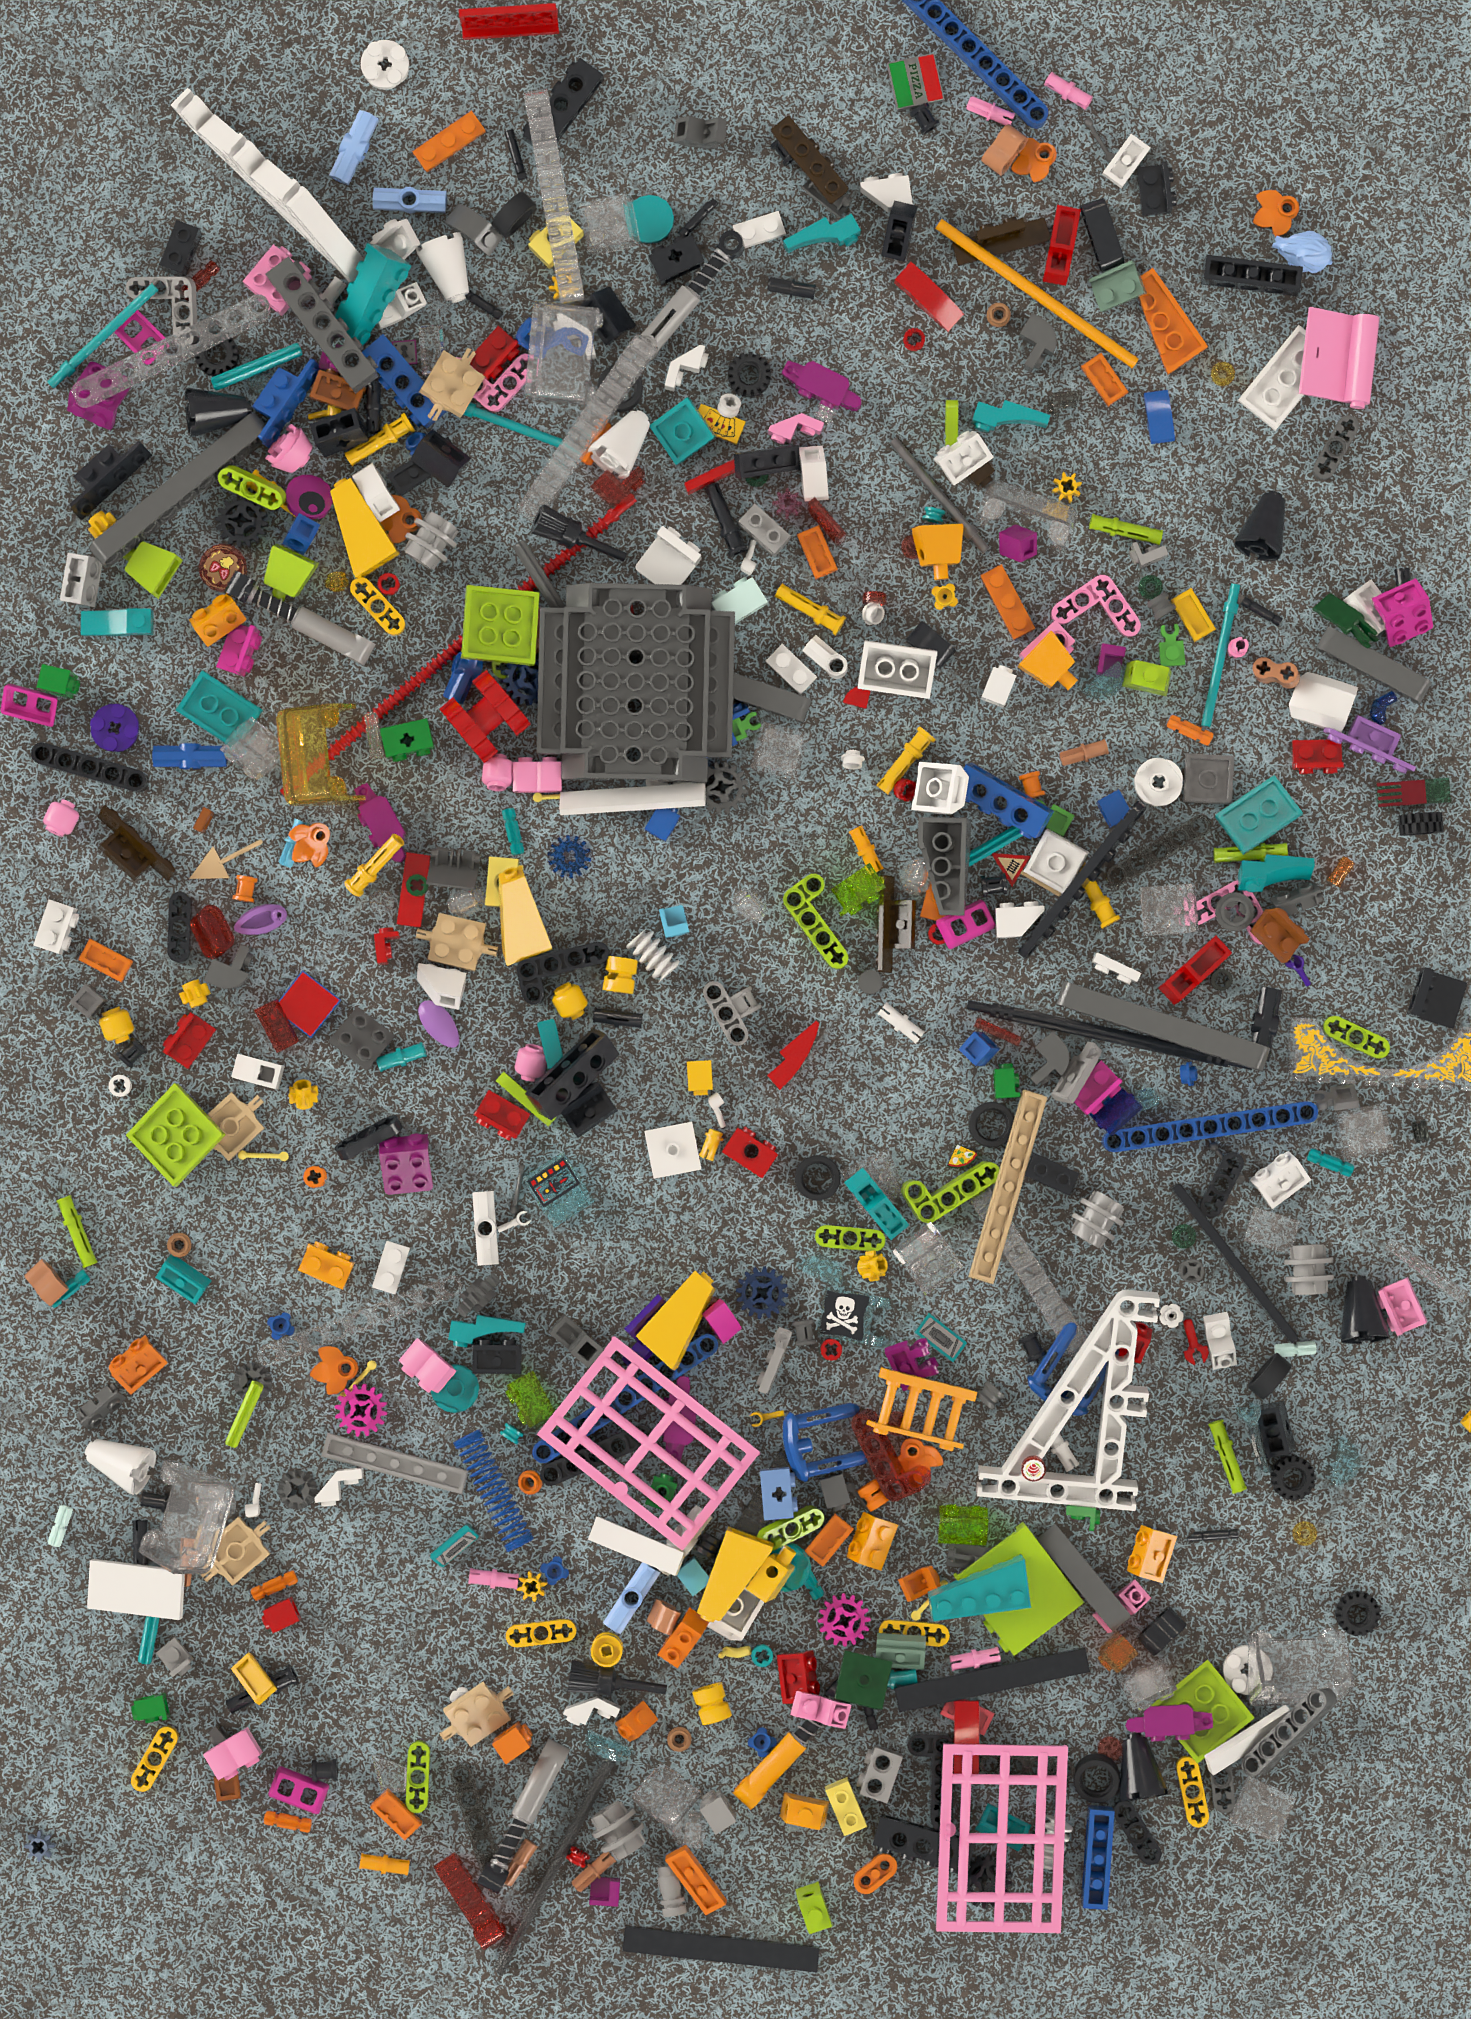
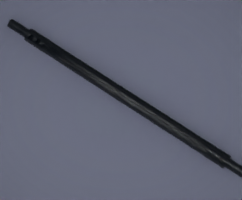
[966,1000,1252,1070]

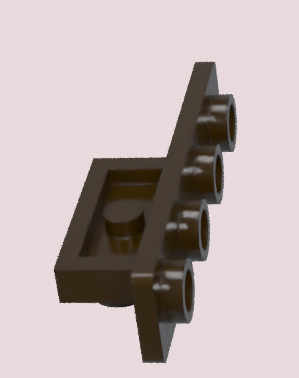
[771,115,849,204]
[952,217,1051,266]
[98,805,176,882]
[876,875,916,973]

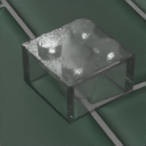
[579,193,641,256]
[220,717,289,780]
[750,721,810,783]
[1140,883,1199,936]
[1333,1103,1394,1160]
[892,1222,964,1296]
[1116,1657,1177,1711]
[1228,1775,1296,1843]

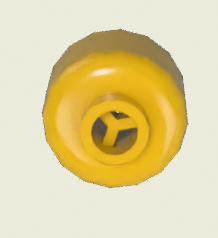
[552,982,588,1020]
[99,1006,134,1044]

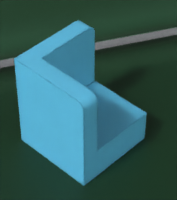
[659,905,689,938]
[677,1556,709,1596]

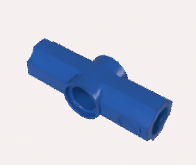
[443,652,483,704]
[152,743,228,769]

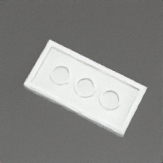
[1238,325,1306,431]
[87,1559,185,1620]

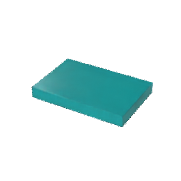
[176,670,263,751]
[1215,775,1303,855]

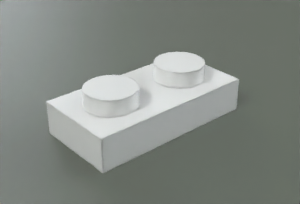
[1102,134,1151,189]
[733,211,786,248]
[765,644,817,695]
[1091,953,1141,985]
[372,1241,410,1294]

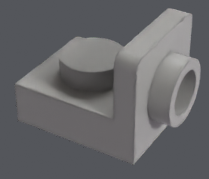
[1129,542,1168,569]
[156,1636,194,1677]

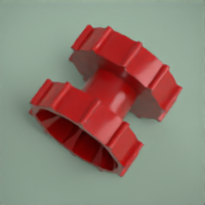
[439,670,531,763]

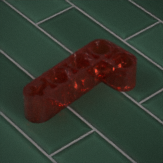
[851,1409,932,1502]
[434,1852,507,1950]

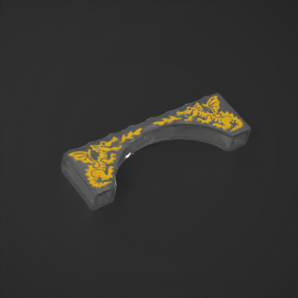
[1286,1017,1471,1091]

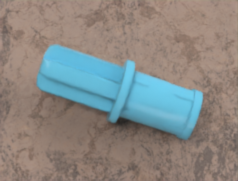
[279,819,309,868]

